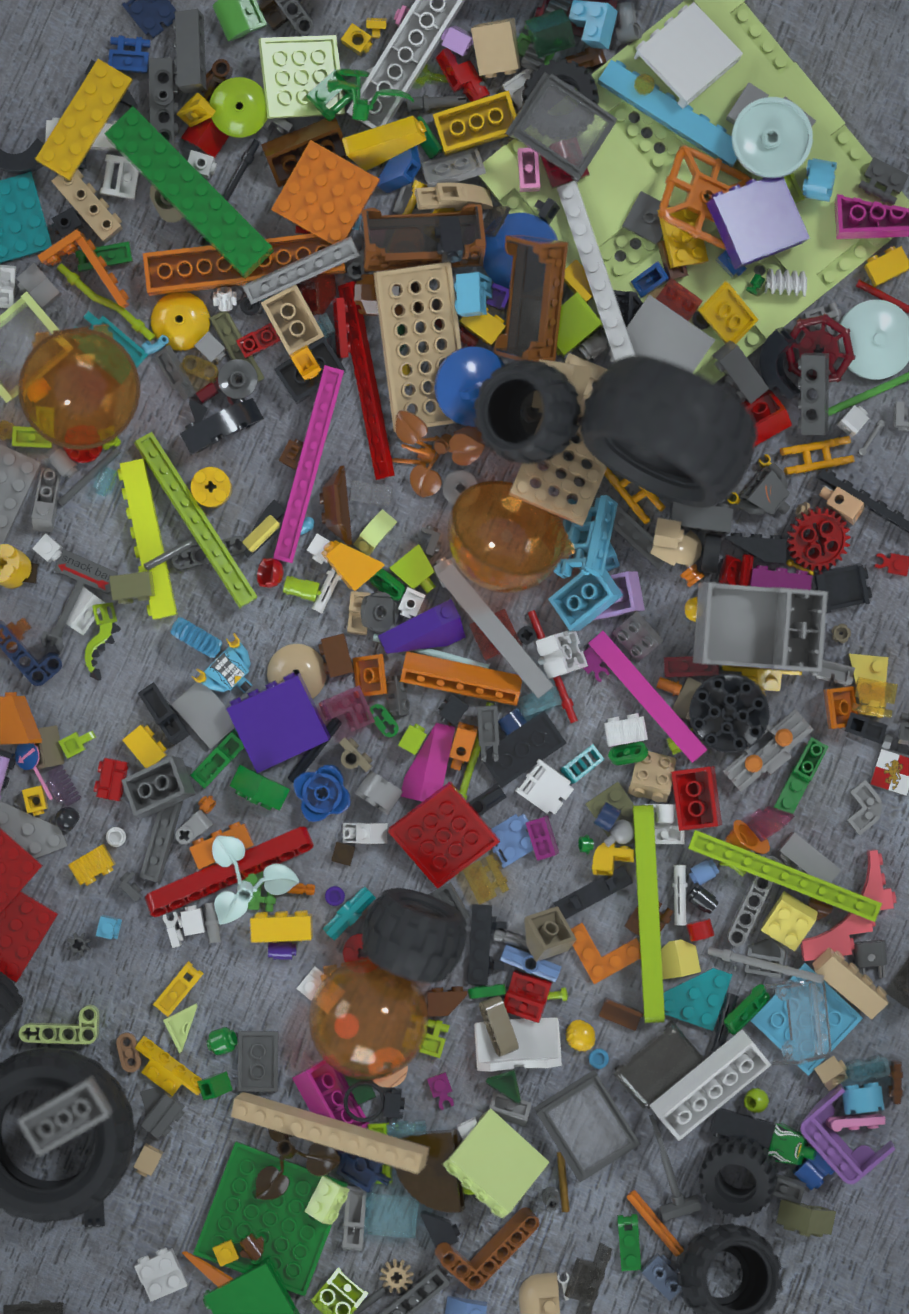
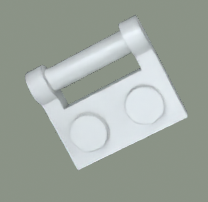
[100,154,139,200]

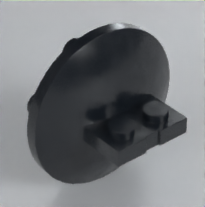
[689,673,770,753]

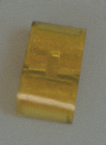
[182,355,219,382]

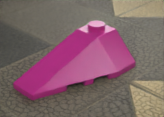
[401,723,455,802]

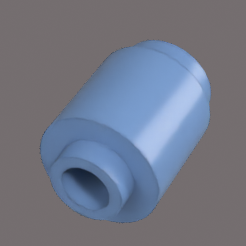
[689,859,719,886]

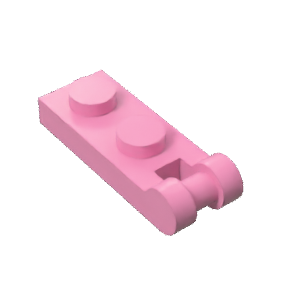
[826,1113,885,1132]

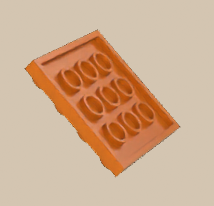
[271,140,380,245]

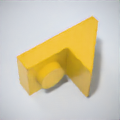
[176,93,216,127]

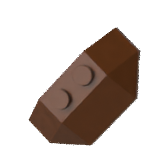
[319,466,353,546]

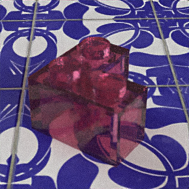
[318,685,375,732]

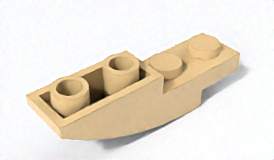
[415,183,493,211]

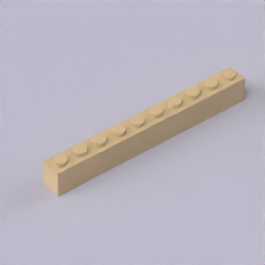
[231,1092,429,1174]

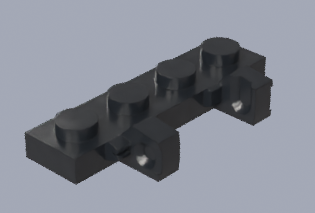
[468,904,507,985]

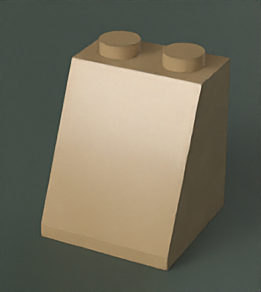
[471,18,521,78]
[532,359,593,413]

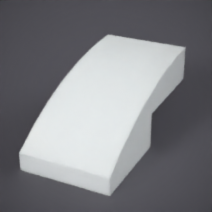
[0,265,16,308]

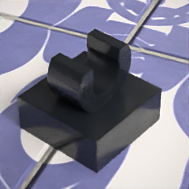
[534,198,560,224]

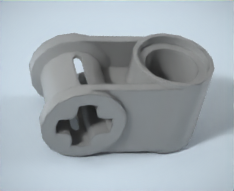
[175,810,214,845]

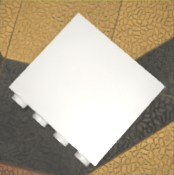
[634,2,743,109]

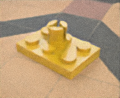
[657,207,709,269]
[698,281,758,344]

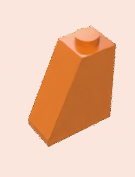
[0,692,42,745]

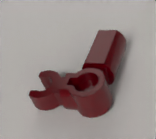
[195,377,234,405]

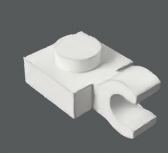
[163,911,184,948]

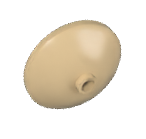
[267,644,327,699]

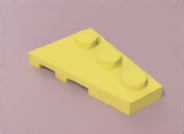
[848,654,888,717]

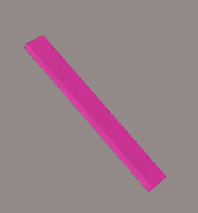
[588,631,707,763]

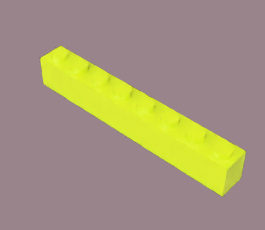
[117,459,178,620]

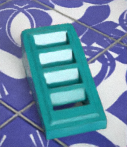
[560,744,605,785]

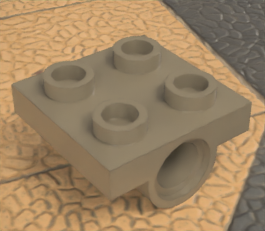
[339,737,373,772]

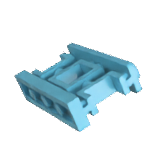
[553,495,618,578]

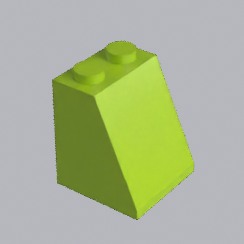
[539,292,602,358]

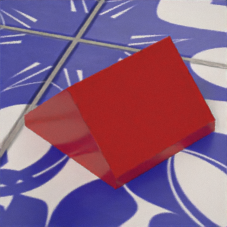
[181,118,230,158]

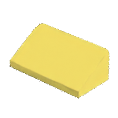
[243,515,280,552]

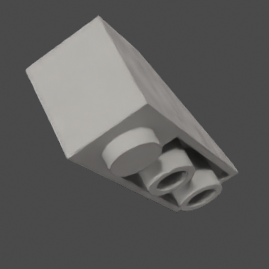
[32,467,61,532]

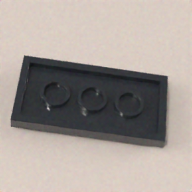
[479,711,567,788]

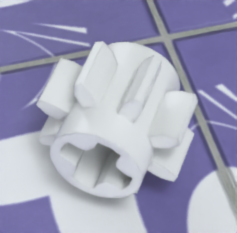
[213,287,237,311]

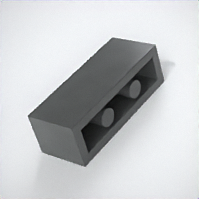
[712,340,769,404]

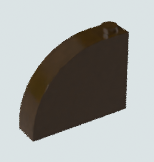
[392,1129,465,1213]

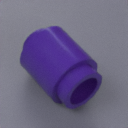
[268,941,297,960]

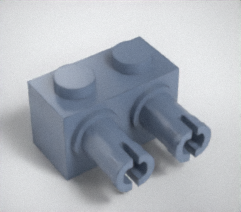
[641,1253,682,1301]

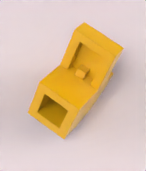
[592,842,635,876]

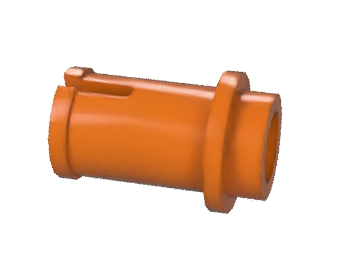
[656,676,682,696]

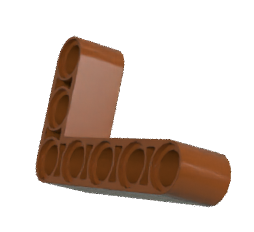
[435,1207,540,1290]

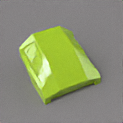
[311,1267,368,1314]

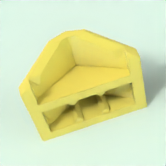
[661,939,701,979]

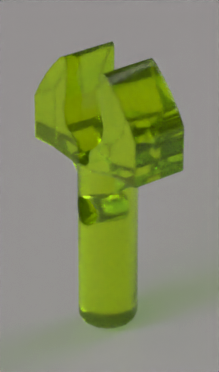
[415,65,448,86]

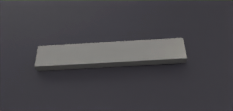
[243,236,360,305]

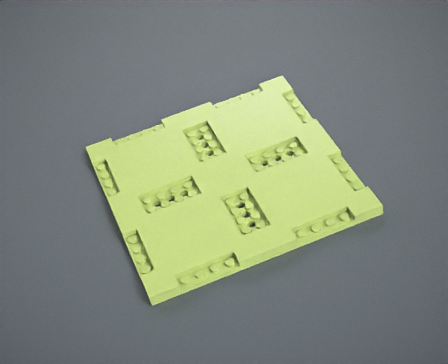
[478,0,909,384]

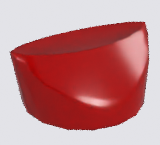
[718,554,742,585]

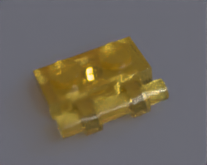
[852,677,898,718]
[463,854,510,905]

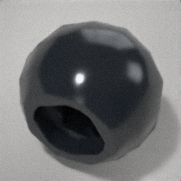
[55,807,80,832]

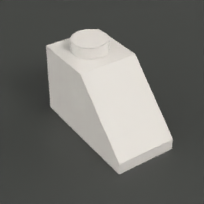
[836,405,869,438]

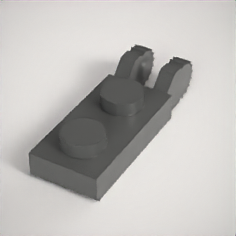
[477,705,499,762]

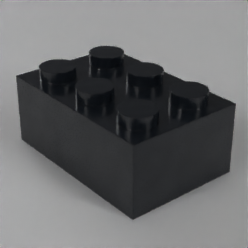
[274,337,347,404]

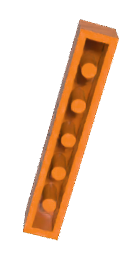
[400,651,522,706]

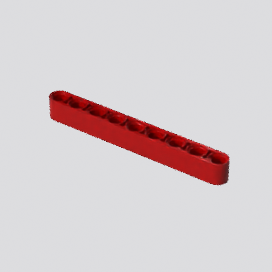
[145,826,314,917]

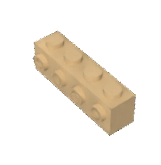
[52,169,123,244]
[812,947,889,1019]

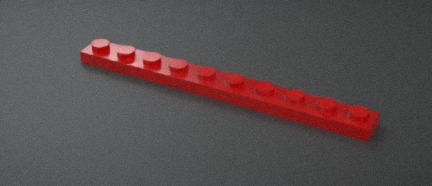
[338,281,395,480]

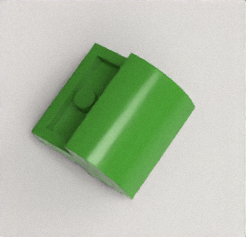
[212,0,267,42]

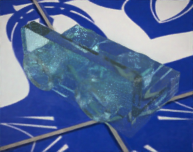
[518,685,562,717]

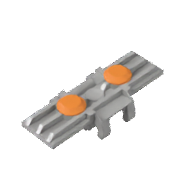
[723,709,813,792]

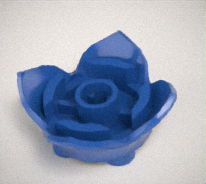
[294,765,350,822]

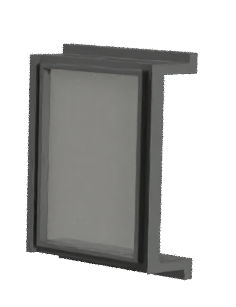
[505,72,617,182]
[534,1070,641,1182]

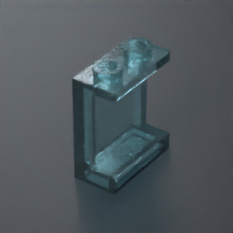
[364,1192,418,1238]

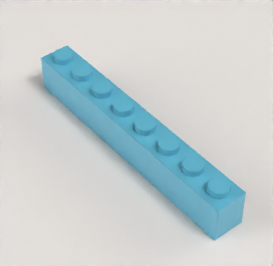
[597,60,737,167]

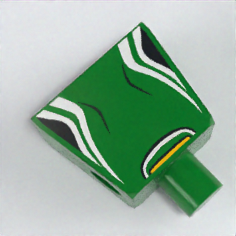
[768,1123,817,1165]

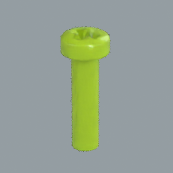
[548,987,568,1001]

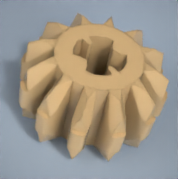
[380,1259,414,1294]

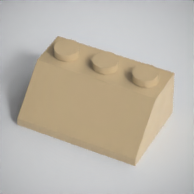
[261,285,324,358]

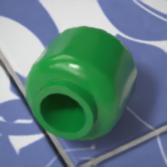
[206,1027,238,1055]

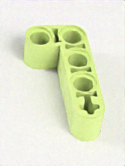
[19,1005,99,1044]

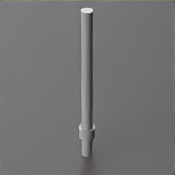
[708,947,824,983]

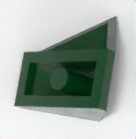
[485,1070,521,1105]

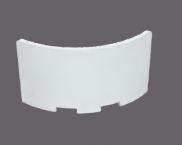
[474,1018,562,1072]

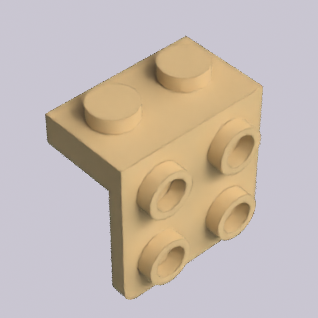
[627,751,676,803]

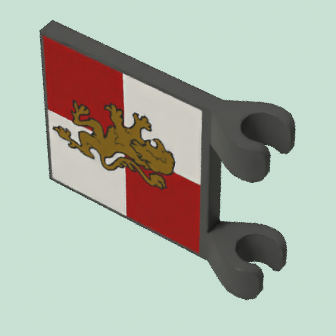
[869,734,909,796]

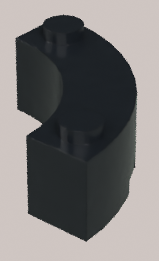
[180,398,264,455]

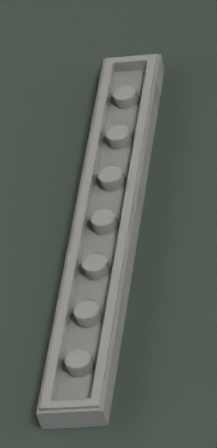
[437,564,554,699]

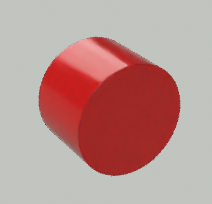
[686,918,715,941]

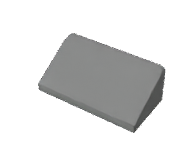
[488,1092,532,1126]

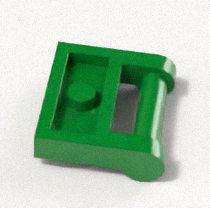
[306,69,357,122]

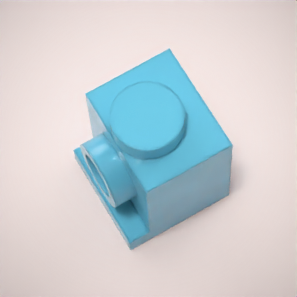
[96,915,122,939]

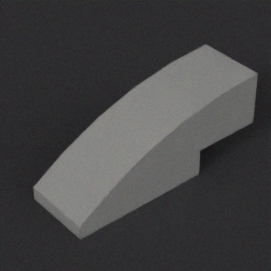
[342,1186,367,1251]

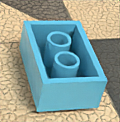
[548,567,623,631]

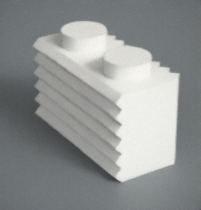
[604,713,648,747]

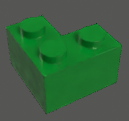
[229,765,290,811]

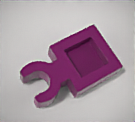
[583,646,610,682]
[427,1072,454,1110]

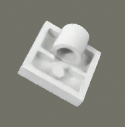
[644,804,685,844]

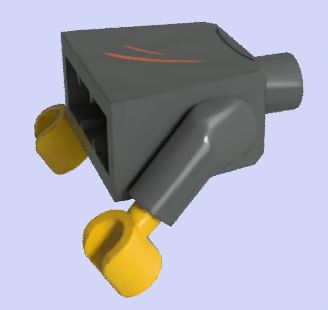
[727,454,790,515]

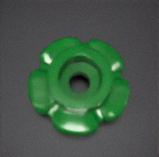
[578,834,594,854]

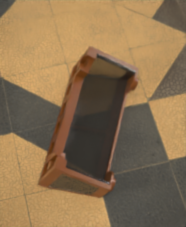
[361,204,486,272]
[494,235,568,361]

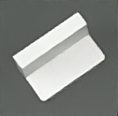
[59,587,106,635]

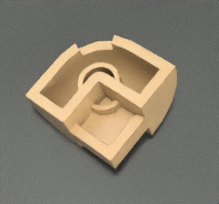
[650,530,702,567]
[519,1272,560,1314]

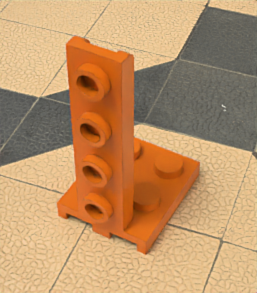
[38,229,130,308]

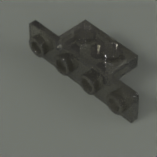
[564,1243,612,1314]

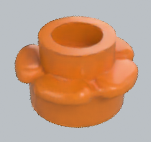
[198,795,216,814]

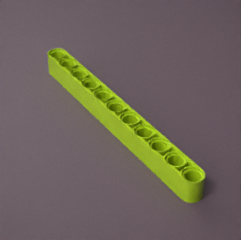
[633,805,665,1023]

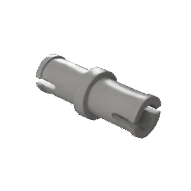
[204,902,221,943]

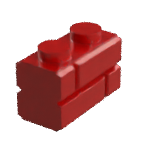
[94,758,129,801]

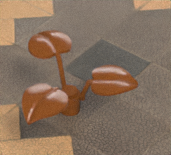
[395,410,485,497]

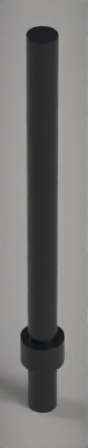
[196,139,261,246]

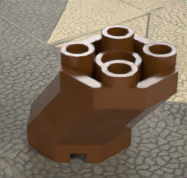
[354,274,421,316]

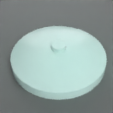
[732,97,813,178]
[836,300,909,380]

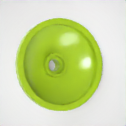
[210,77,267,138]

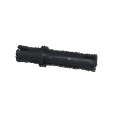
[711,993,739,1052]

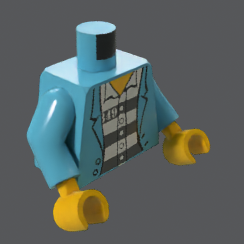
[191,633,253,694]

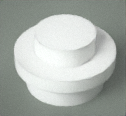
[106,827,126,847]

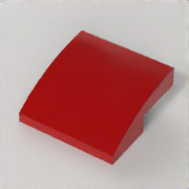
[504,970,553,1023]

